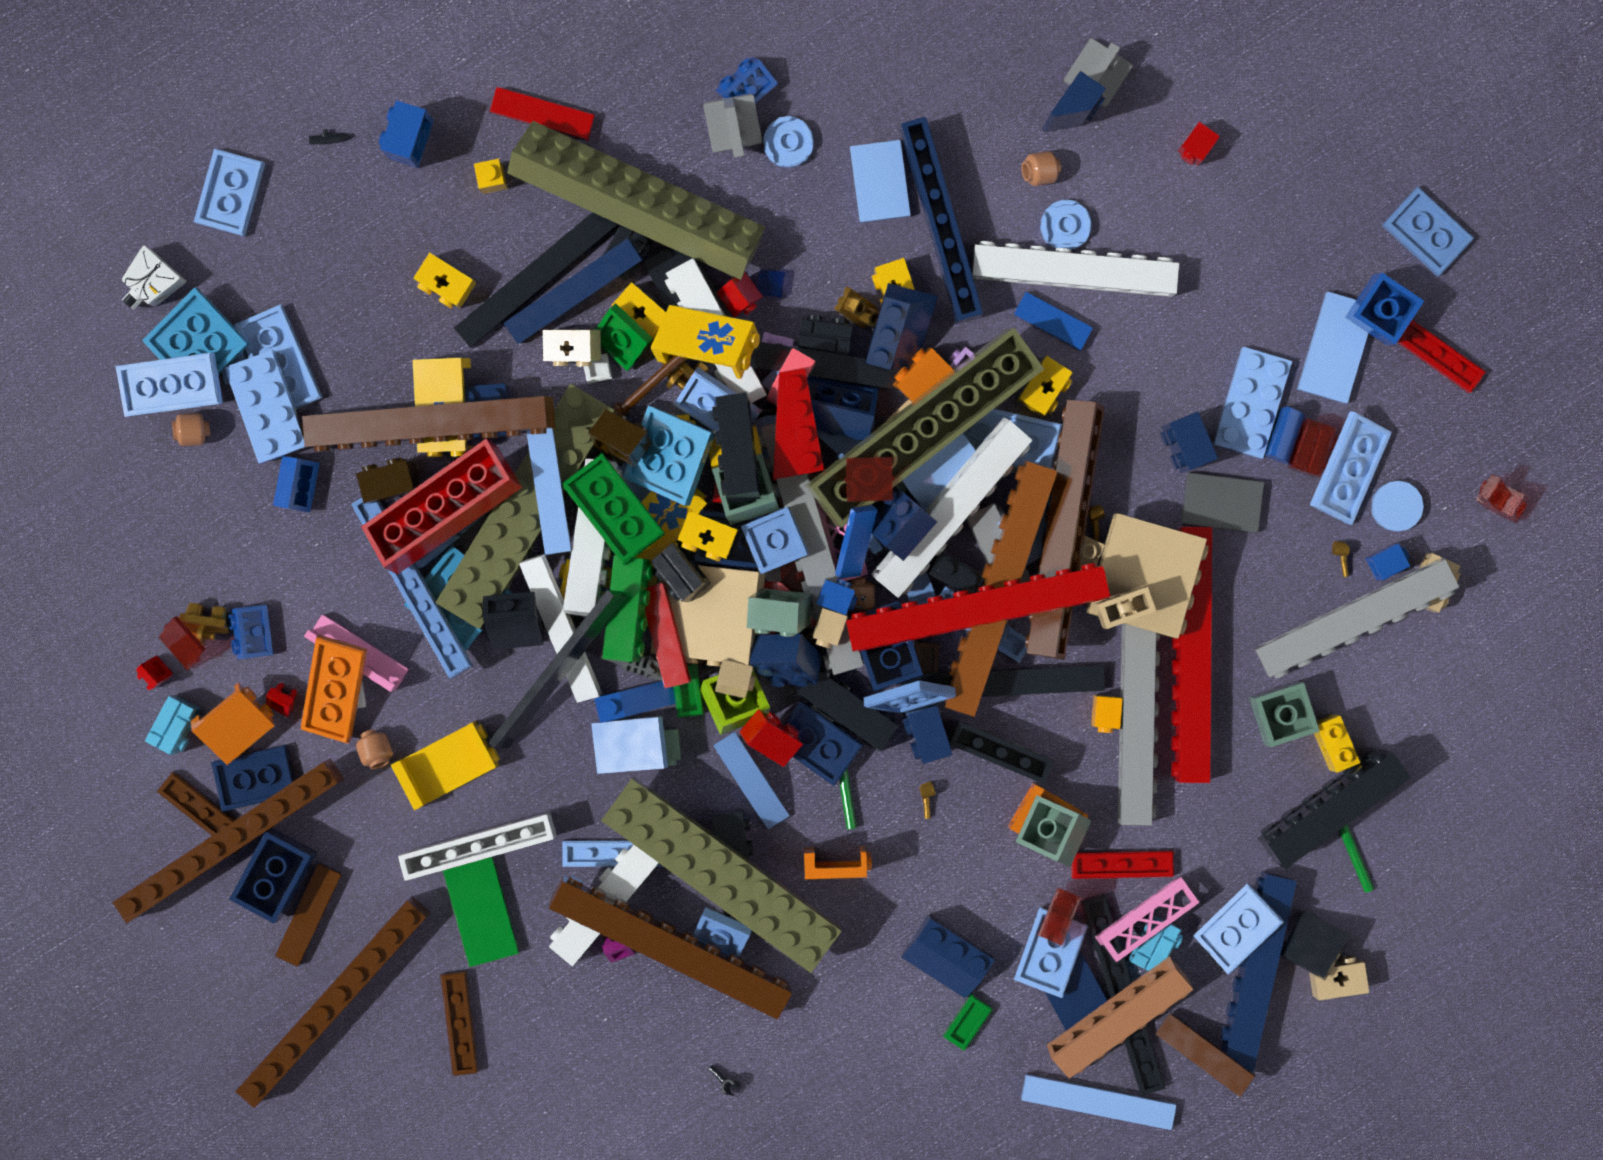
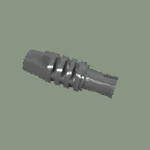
[600,647,663,681]

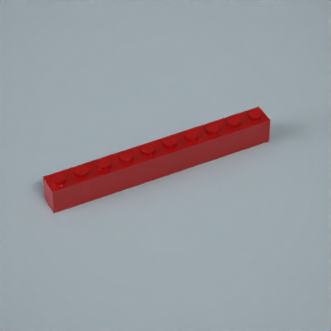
[1171,527,1212,783]
[846,563,1110,652]

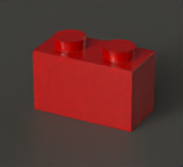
[739,709,803,767]

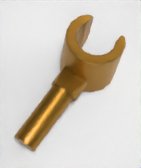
[1088,505,1105,542]
[1332,541,1350,577]
[919,782,936,819]

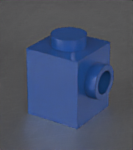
[1365,543,1410,580]
[816,578,858,615]

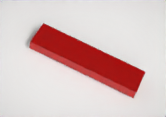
[490,87,595,141]
[1397,320,1486,393]
[645,582,691,688]
[1071,850,1174,879]

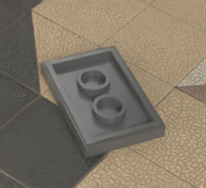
[1181,473,1264,533]

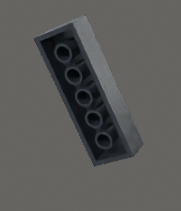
[1257,748,1411,869]

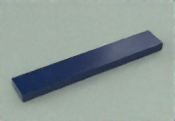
[504,238,643,344]

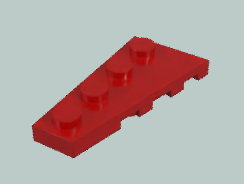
[773,368,824,480]

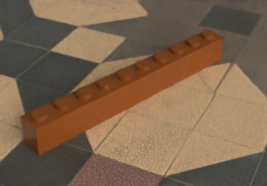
[943,461,1057,717]

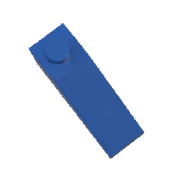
[594,681,675,723]

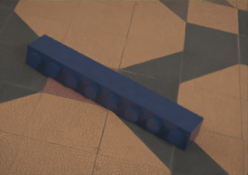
[900,116,983,324]
[1221,871,1297,1073]

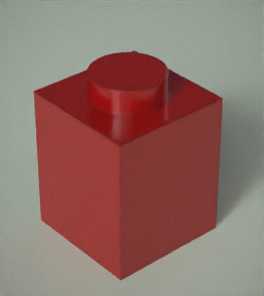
[1177,121,1220,166]
[716,273,763,317]

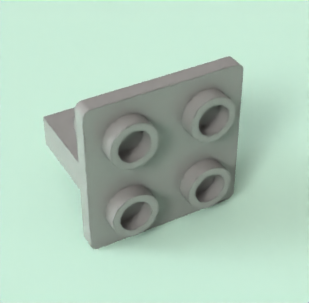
[1064,38,1132,108]
[703,93,762,157]

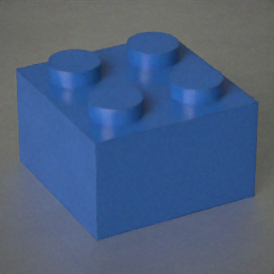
[379,100,434,168]
[1345,273,1424,345]

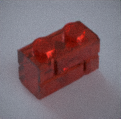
[1287,419,1338,478]
[1037,887,1081,946]

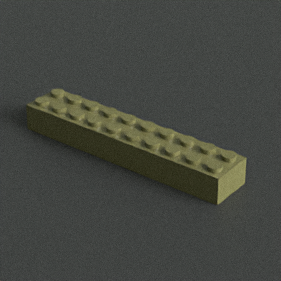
[507,121,765,280]
[805,328,1044,528]
[435,383,615,630]
[601,776,841,973]

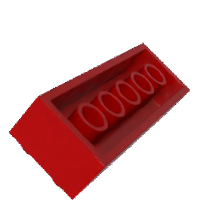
[361,439,522,575]

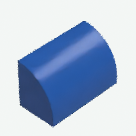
[1264,406,1306,465]
[273,456,320,513]

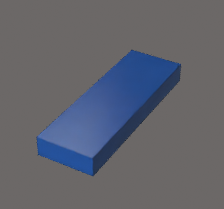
[1013,292,1093,351]
[835,505,877,579]

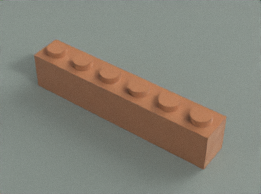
[1047,956,1193,1079]

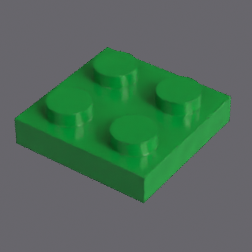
[595,303,653,372]

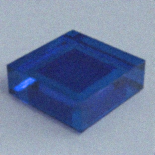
[757,269,785,298]

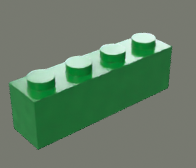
[602,556,653,662]

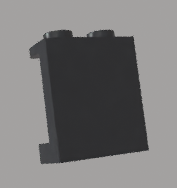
[483,592,544,650]

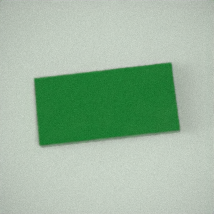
[561,453,665,565]
[443,856,519,967]

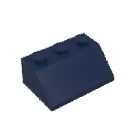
[1042,70,1106,132]
[866,283,938,370]
[807,376,879,440]
[901,914,995,998]

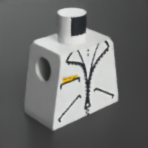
[122,246,187,310]

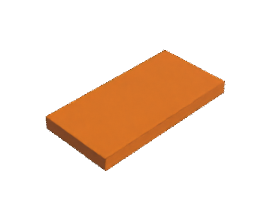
[300,634,367,744]

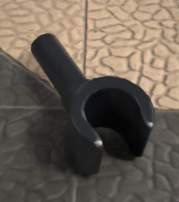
[708,1065,741,1096]

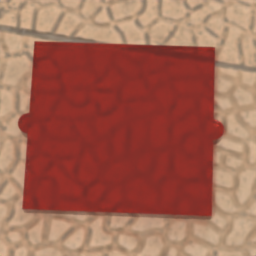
[844,457,895,502]
[158,615,206,671]

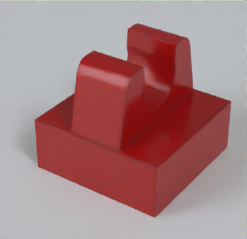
[136,655,173,690]
[266,683,297,717]

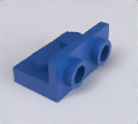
[715,57,778,104]
[228,605,273,660]

